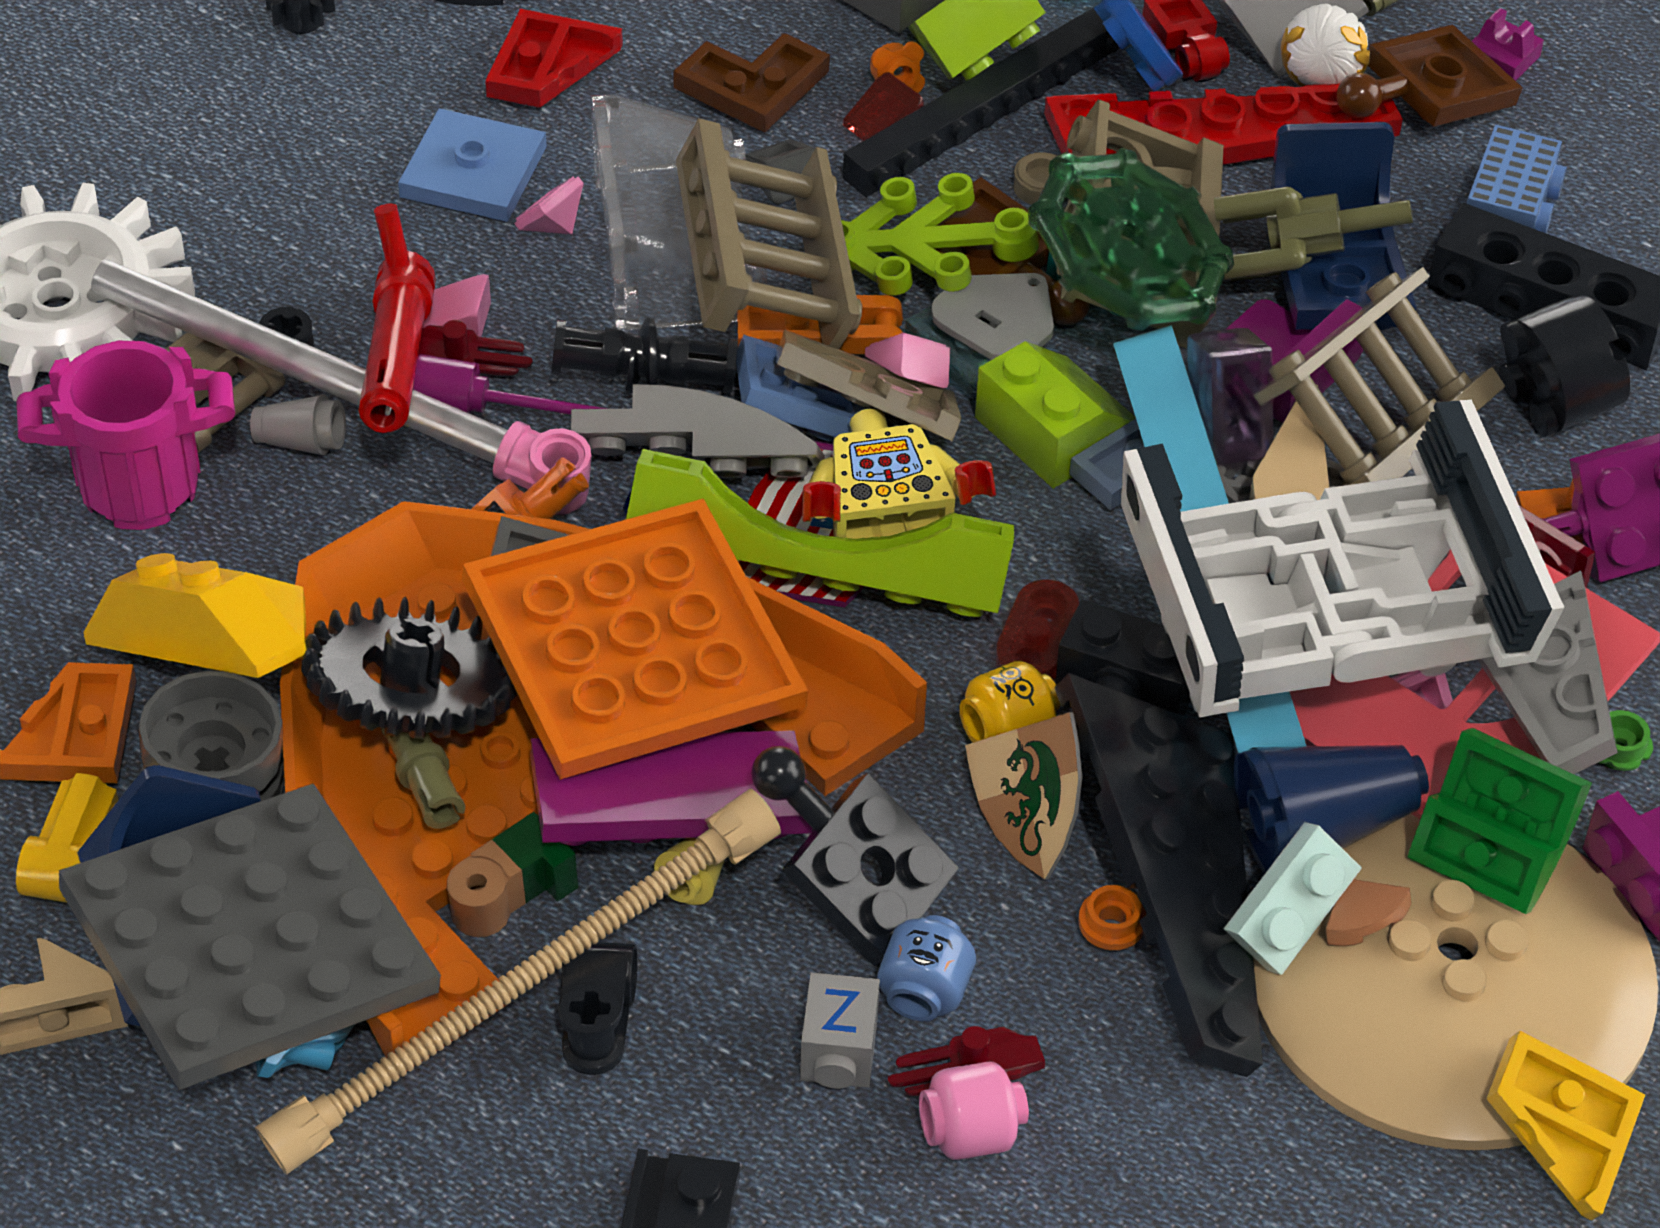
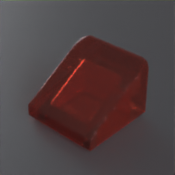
[843,71,924,141]

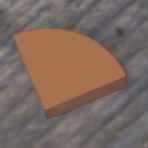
[1326,879,1412,946]

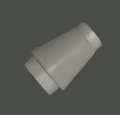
[250,394,346,455]

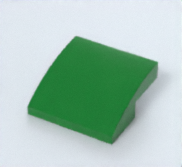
[1407,728,1592,914]

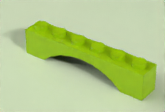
[626,449,1014,617]

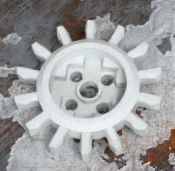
[0,183,195,401]

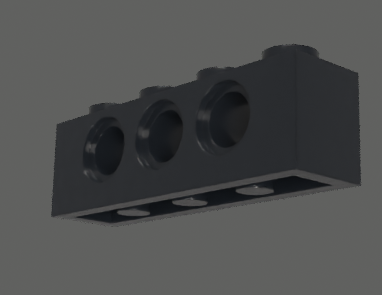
[1427,203,1660,370]

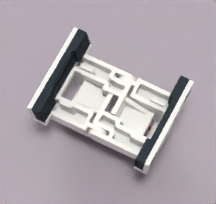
[1121,399,1564,717]

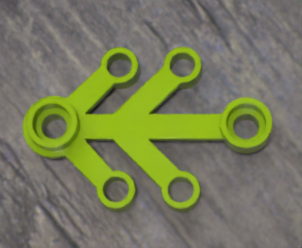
[841,173,1039,295]

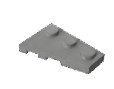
[1477,571,1618,774]

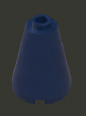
[1234,745,1429,875]

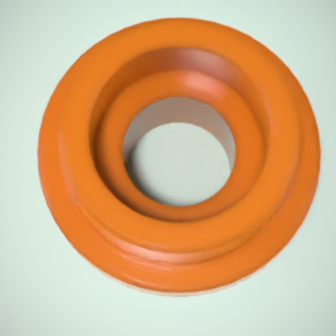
[1078,885,1146,950]

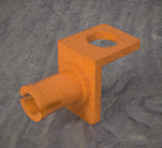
[472,457,589,519]

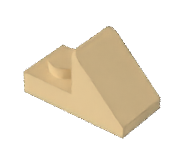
[0,938,128,1055]

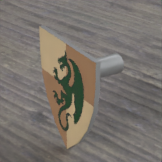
[965,712,1083,879]

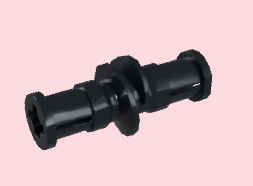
[551,317,738,393]

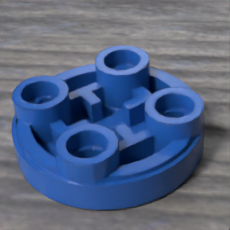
[1094,0,1183,91]

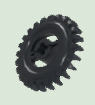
[301,597,518,739]

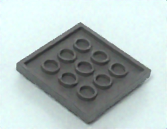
[59,783,441,1090]

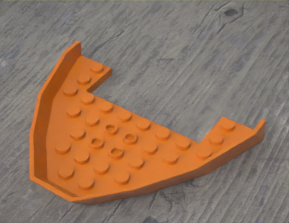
[280,501,927,1076]

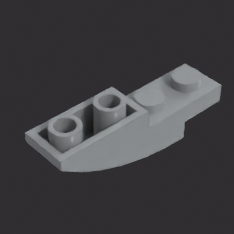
[571,384,825,478]

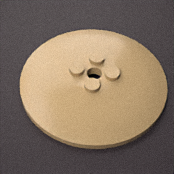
[1253,814,1658,1150]

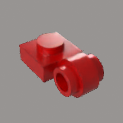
[1142,0,1230,81]

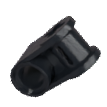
[558,942,638,1075]

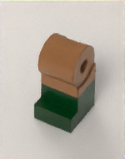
[447,811,579,937]

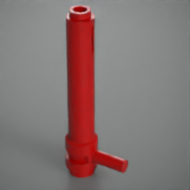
[358,203,436,433]

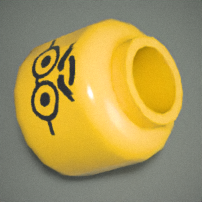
[960,661,1060,743]

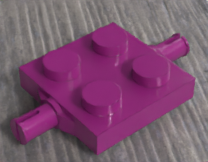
[1541,433,1660,582]

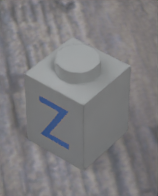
[800,972,880,1089]

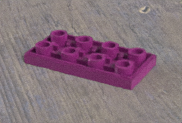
[530,731,813,846]

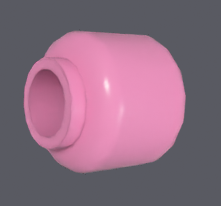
[919,1062,1029,1160]

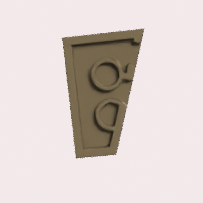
[776,330,962,441]

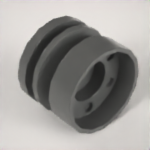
[139,670,284,801]

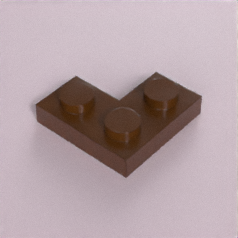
[673,33,830,133]

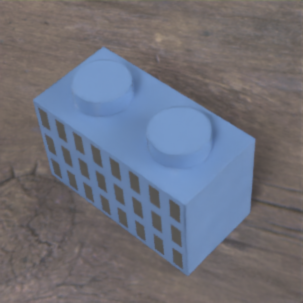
[1467,124,1567,233]

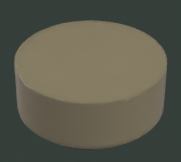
[1013,152,1069,207]

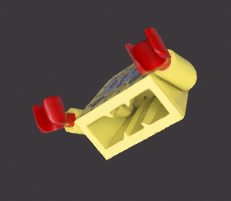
[802,409,997,539]

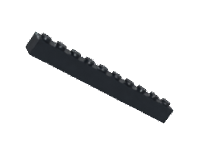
[843,7,1120,198]

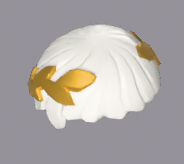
[1281,3,1370,87]

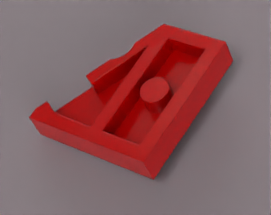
[485,9,623,108]

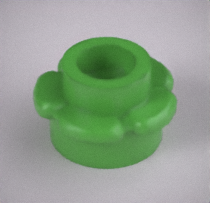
[1599,710,1653,771]

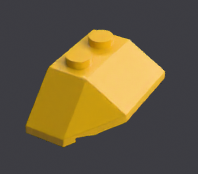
[83,553,307,678]

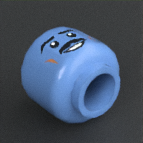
[877,915,976,1022]

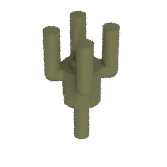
[1214,187,1413,282]

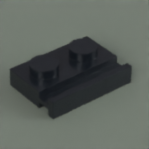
[621,1149,740,1228]

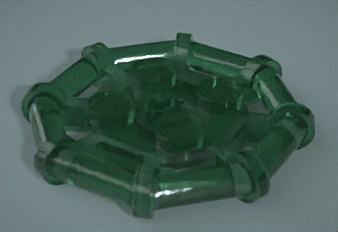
[1028,148,1234,331]

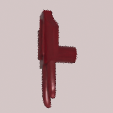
[418,320,533,376]
[888,1026,1045,1096]

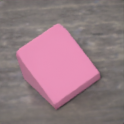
[422,274,491,337]
[865,333,950,389]

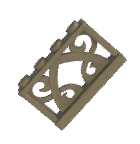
[1057,99,1224,349]

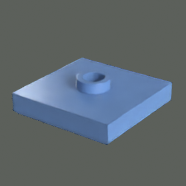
[398,108,547,222]

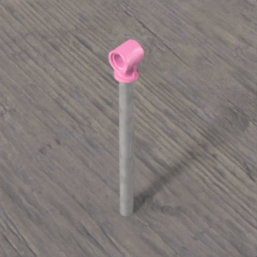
[91,259,592,515]

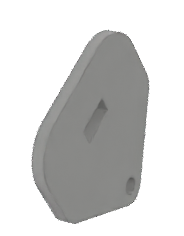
[931,273,1054,360]

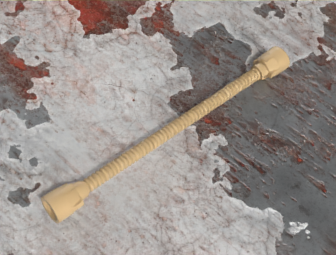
[255,789,781,1175]

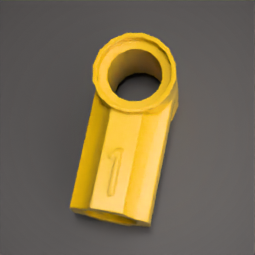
[16,773,119,903]

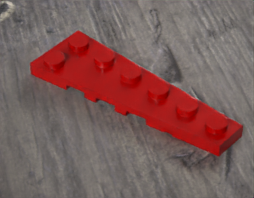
[1044,84,1403,181]

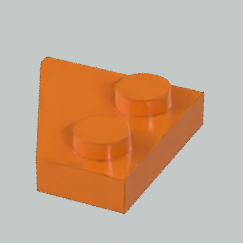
[0,662,136,783]

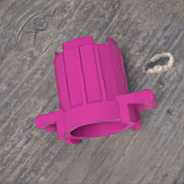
[16,340,235,530]

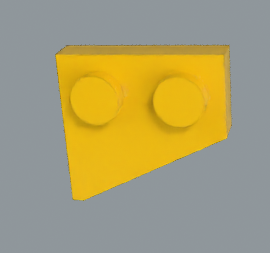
[1487,1031,1645,1221]

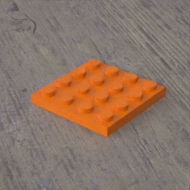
[462,499,809,780]

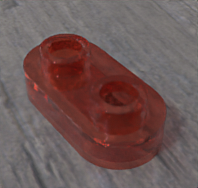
[995,579,1080,681]

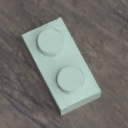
[1224,822,1362,975]

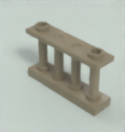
[676,118,862,349]
[1254,267,1505,486]

